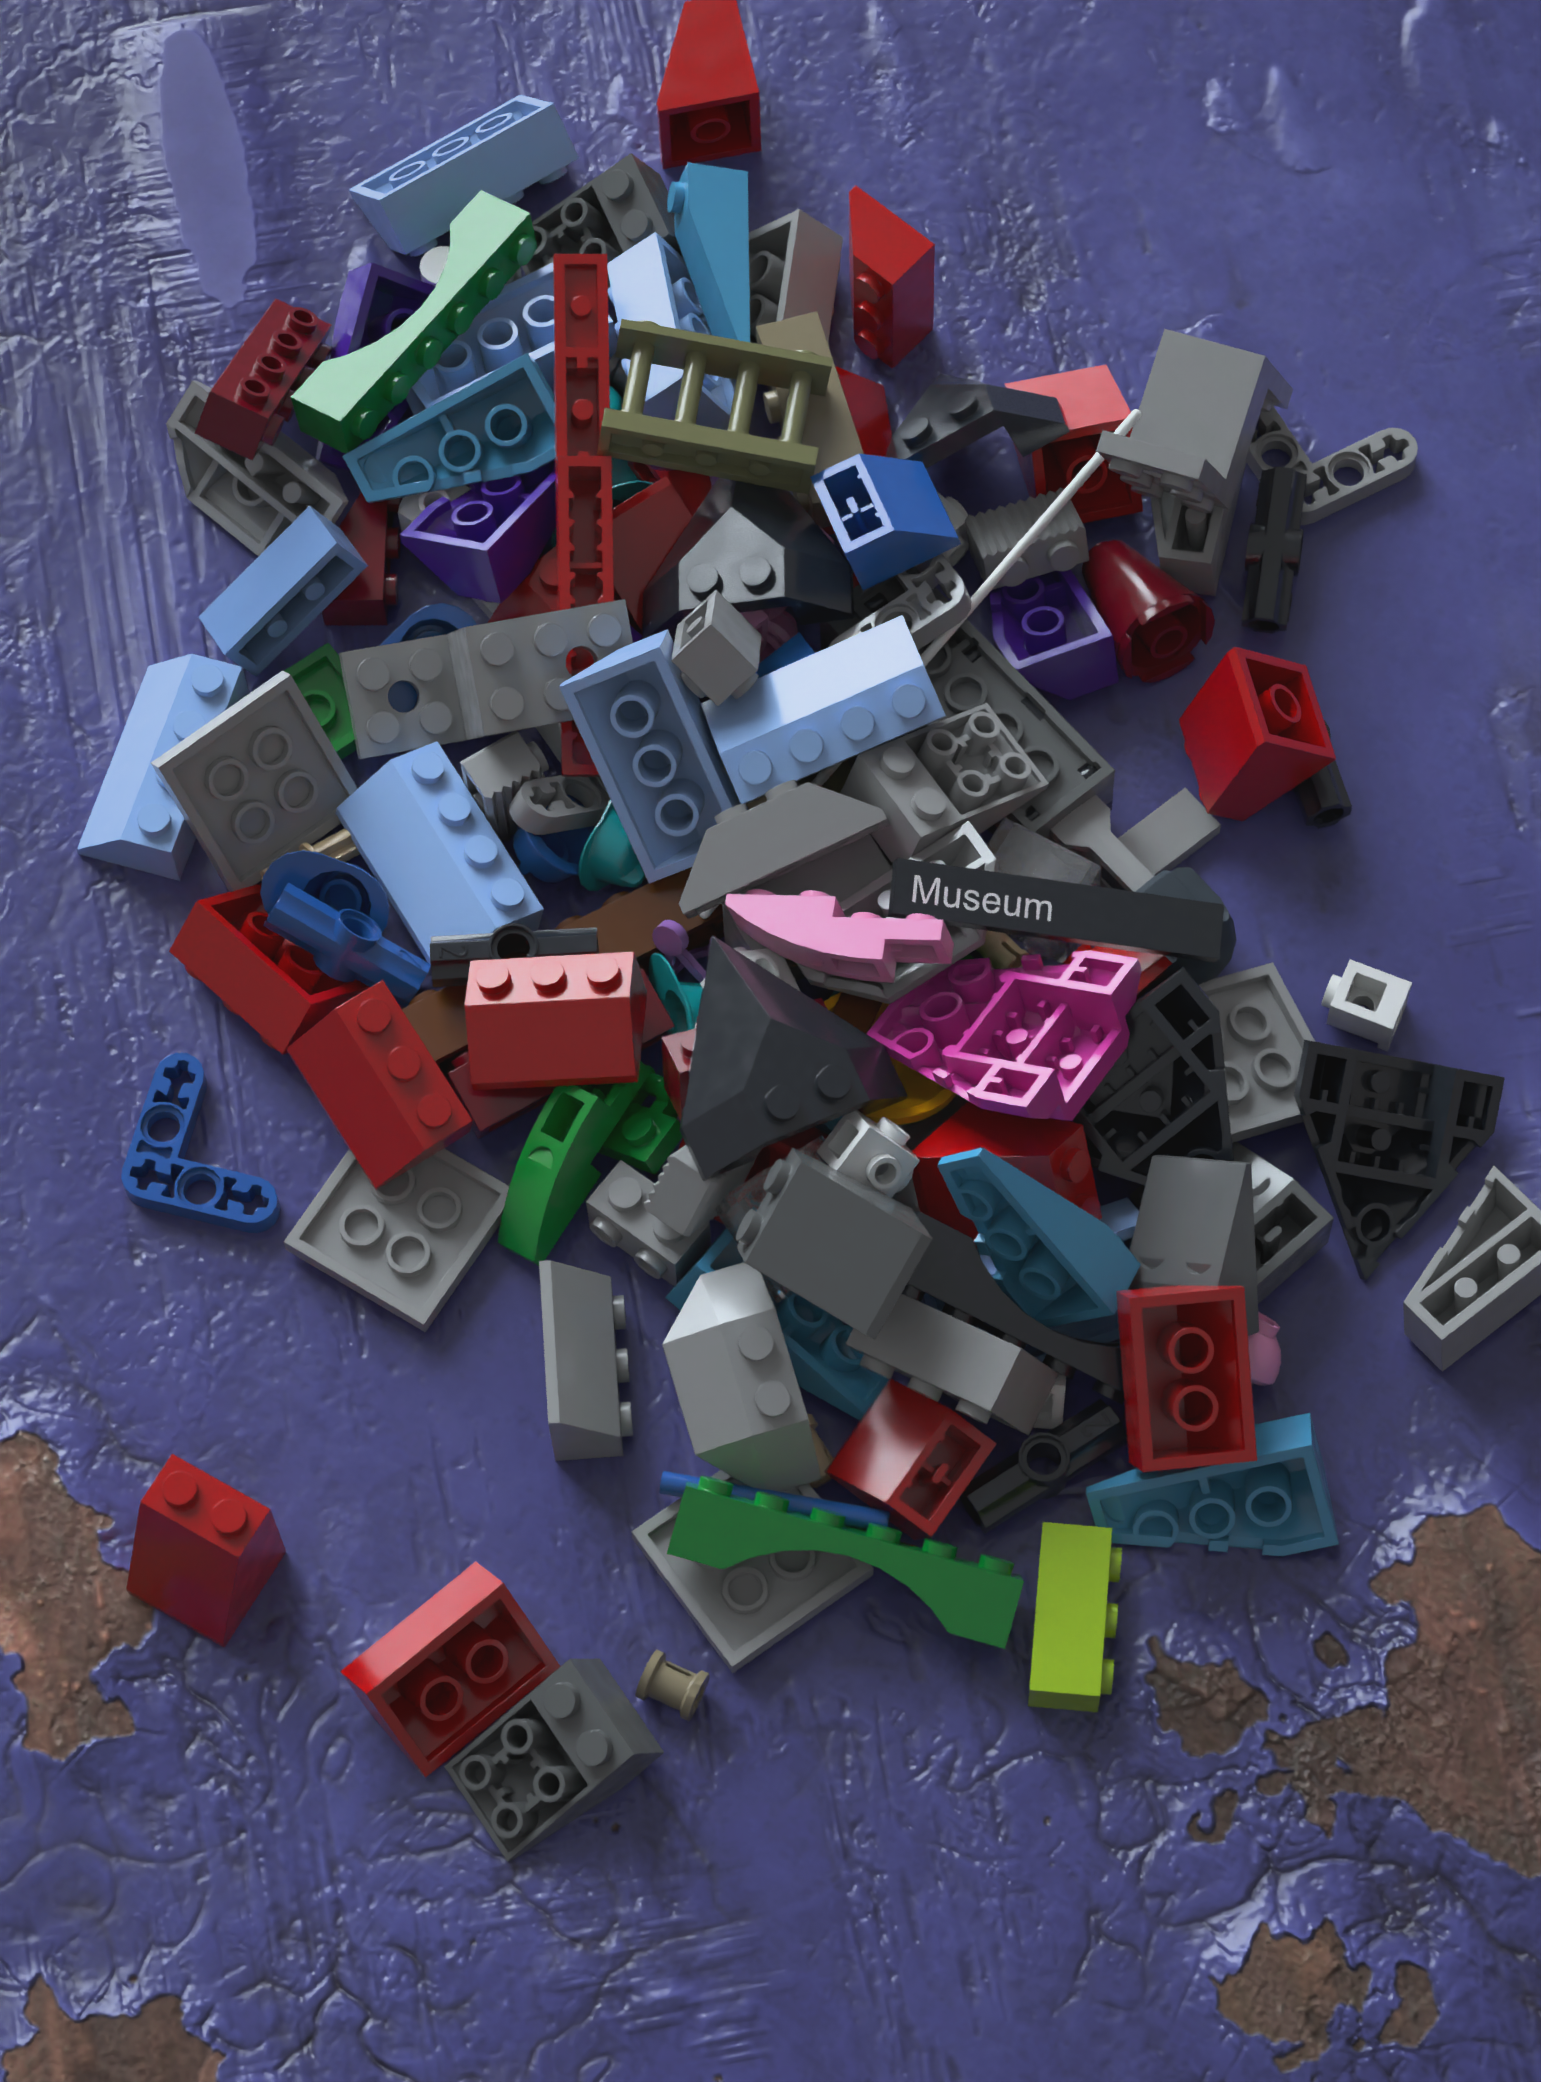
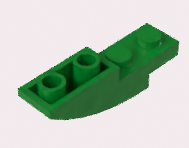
[497,1061,651,1266]

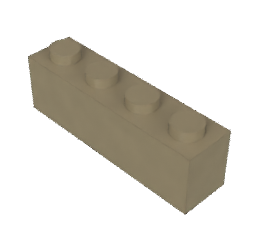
[756,311,864,528]

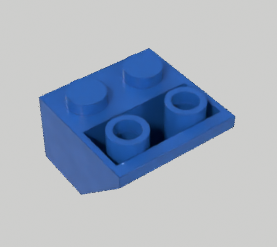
[810,454,961,591]

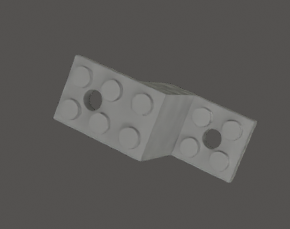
[1096,329,1293,513]
[339,599,633,760]

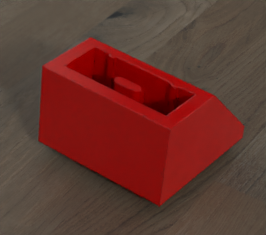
[824,1379,997,1540]

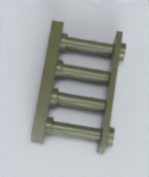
[597,319,833,494]

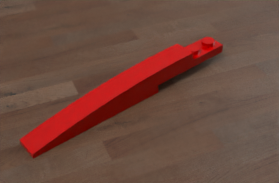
[553,254,614,777]

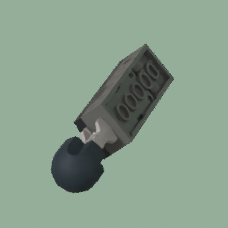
[820,566,1237,985]

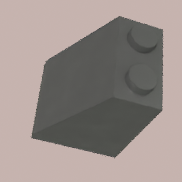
[736,1147,932,1340]

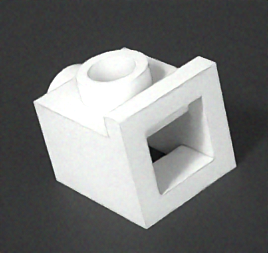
[1321,959,1412,1051]

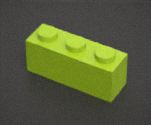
[1028,1522,1122,1712]

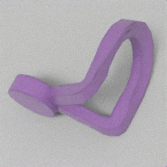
[652,920,709,982]

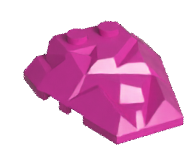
[866,951,1142,1121]

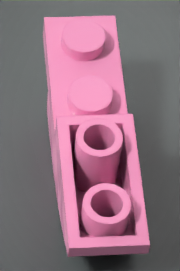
[725,889,954,983]

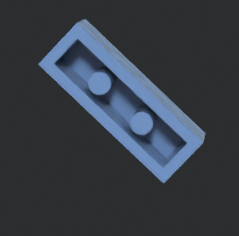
[198,506,368,677]

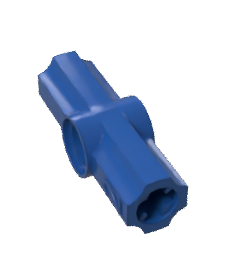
[263,883,431,1007]

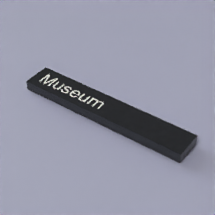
[888,858,1224,963]

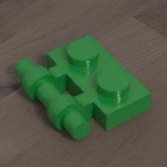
[598,1064,682,1175]

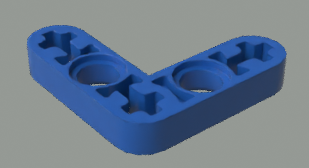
[121,1053,280,1233]

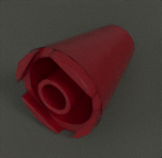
[1082,540,1215,683]

